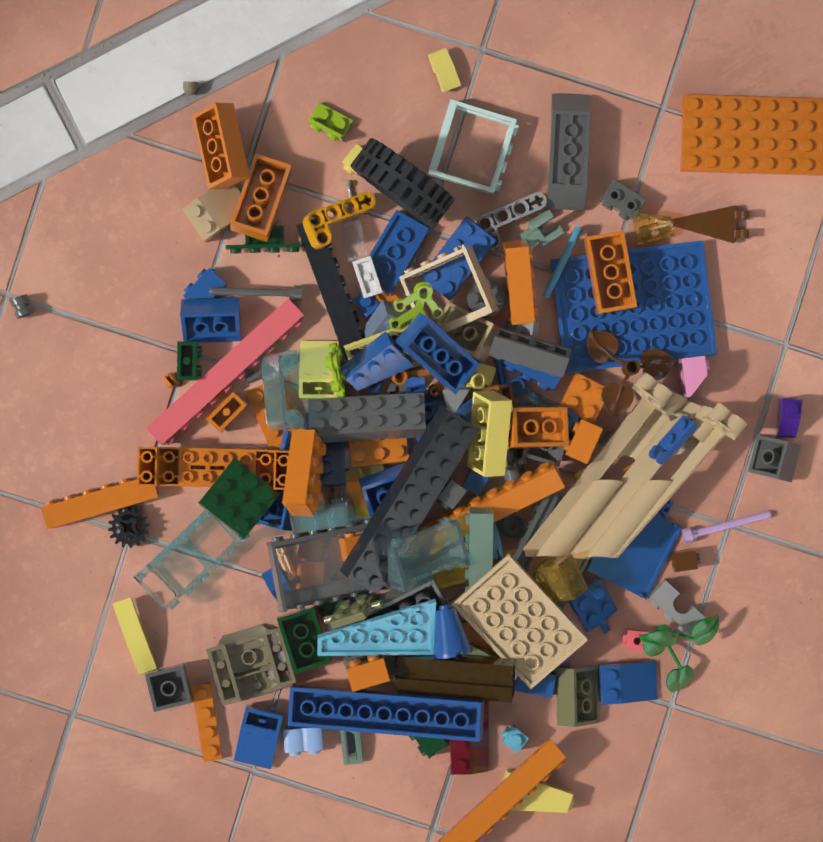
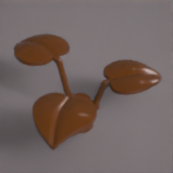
[586,330,676,417]

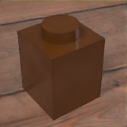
[670,549,700,572]

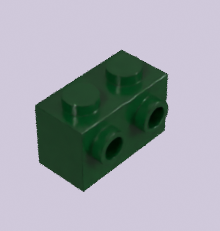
[177,341,202,381]

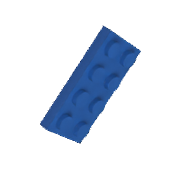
[369,210,429,295]
[420,216,497,301]

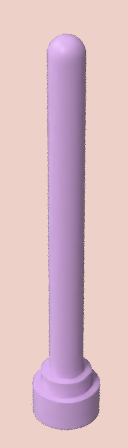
[681,511,772,544]

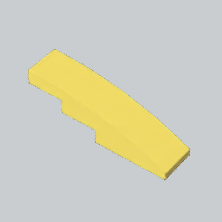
[112,597,157,674]

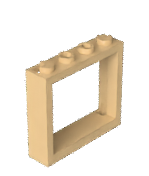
[399,244,499,333]

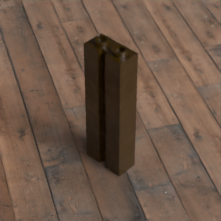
[394,655,515,703]

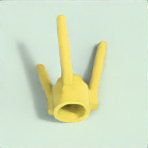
[462,369,486,390]

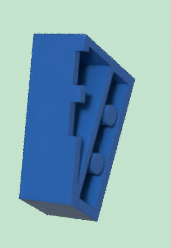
[341,331,414,391]

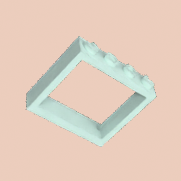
[428,99,519,195]

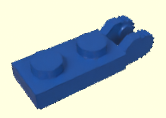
[648,415,698,465]

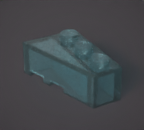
[289,498,357,534]

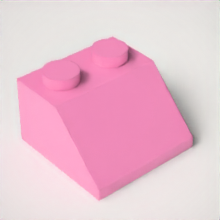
[677,356,710,397]

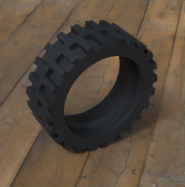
[350,138,454,228]

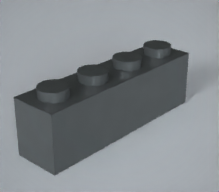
[489,327,571,378]

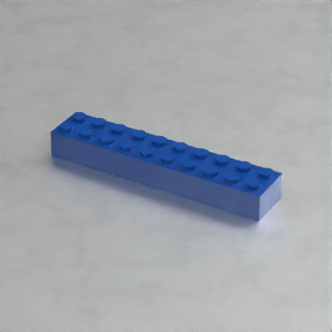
[288,685,484,742]

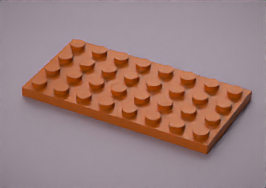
[680,94,823,176]

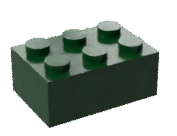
[277,605,332,674]

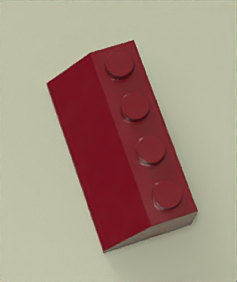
[450,700,489,775]

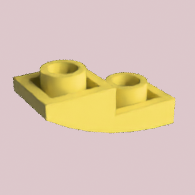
[428,48,461,92]

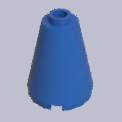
[434,604,472,659]

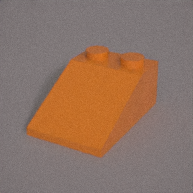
[508,407,569,448]

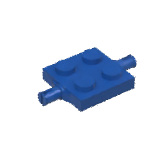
[568,577,617,634]

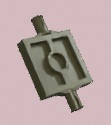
[324,594,384,629]

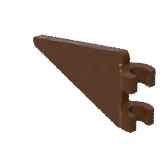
[668,205,750,243]

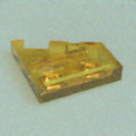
[632,212,675,245]

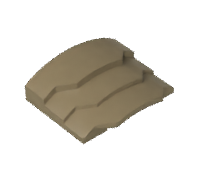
[206,624,297,706]

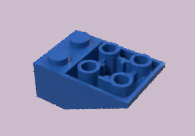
[233,704,284,769]

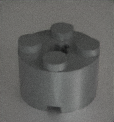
[466,279,506,318]

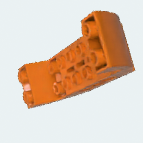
[137,447,289,490]

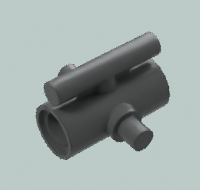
[504,448,527,482]

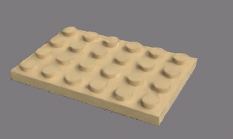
[452,553,588,689]

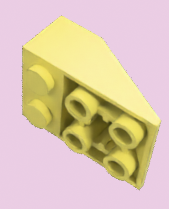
[299,341,339,399]

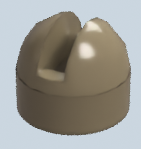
[183,81,198,95]

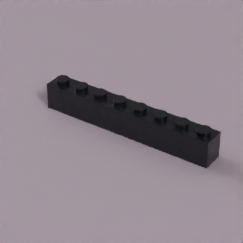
[296,218,366,362]

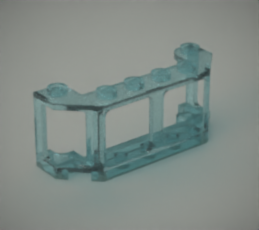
[134,510,250,611]

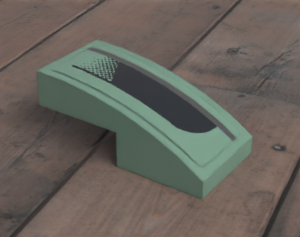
[340,730,363,765]

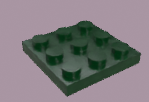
[198,458,280,540]

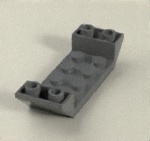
[546,94,591,211]

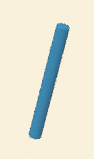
[542,226,583,298]

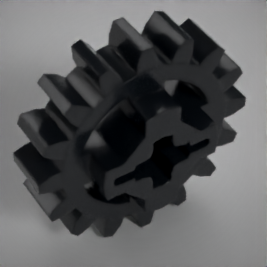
[108,506,150,548]

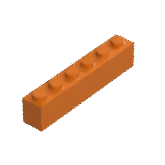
[40,478,160,530]

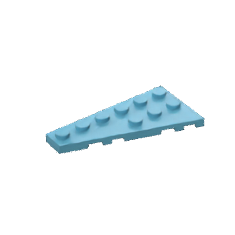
[317,599,436,656]

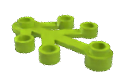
[388,281,443,355]
[325,343,351,397]

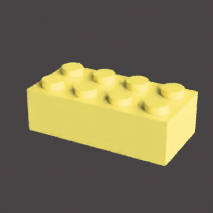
[466,391,513,477]

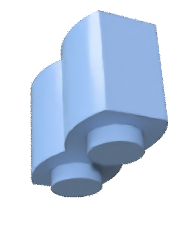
[283,726,324,756]

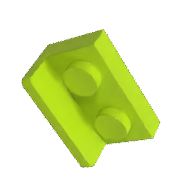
[308,102,353,142]

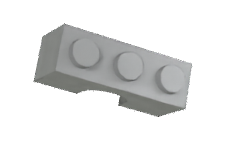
[649,579,706,636]

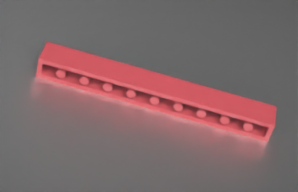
[146,298,304,445]

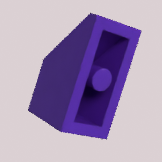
[776,398,802,438]

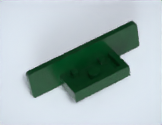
[225,226,303,254]

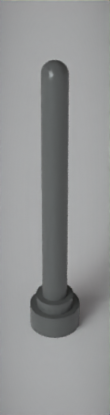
[209,285,302,301]

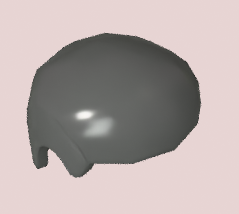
[497,512,527,540]

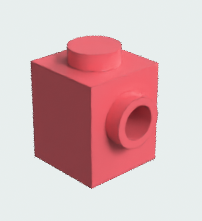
[622,628,650,651]

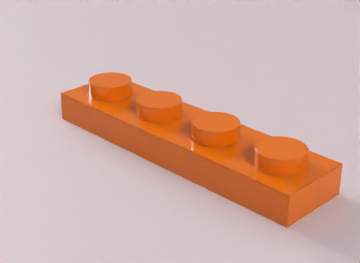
[191,683,223,762]

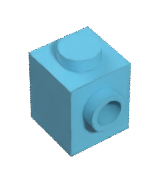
[501,724,529,754]

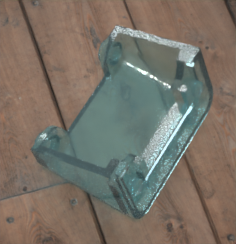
[261,350,306,431]
[387,518,471,593]

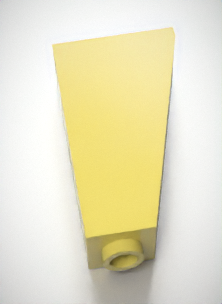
[503,769,575,813]

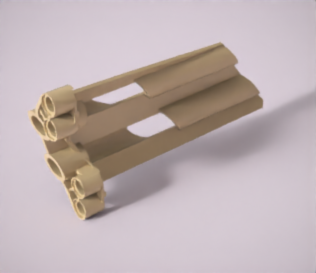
[523,372,747,559]

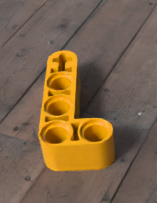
[303,192,376,249]

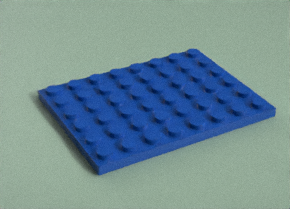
[550,240,717,374]

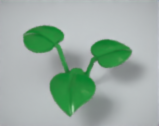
[640,615,719,692]

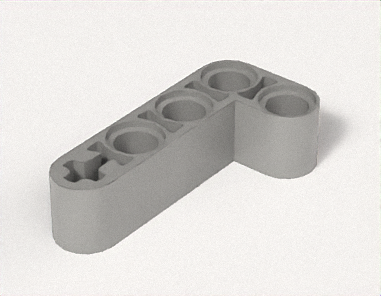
[476,192,547,251]

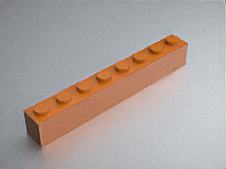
[417,461,565,555]
[437,738,566,842]

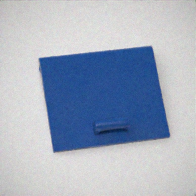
[587,515,682,600]

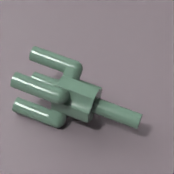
[520,209,564,248]

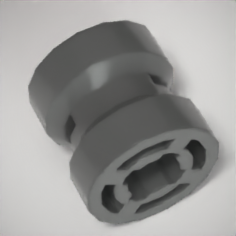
[9,294,34,319]

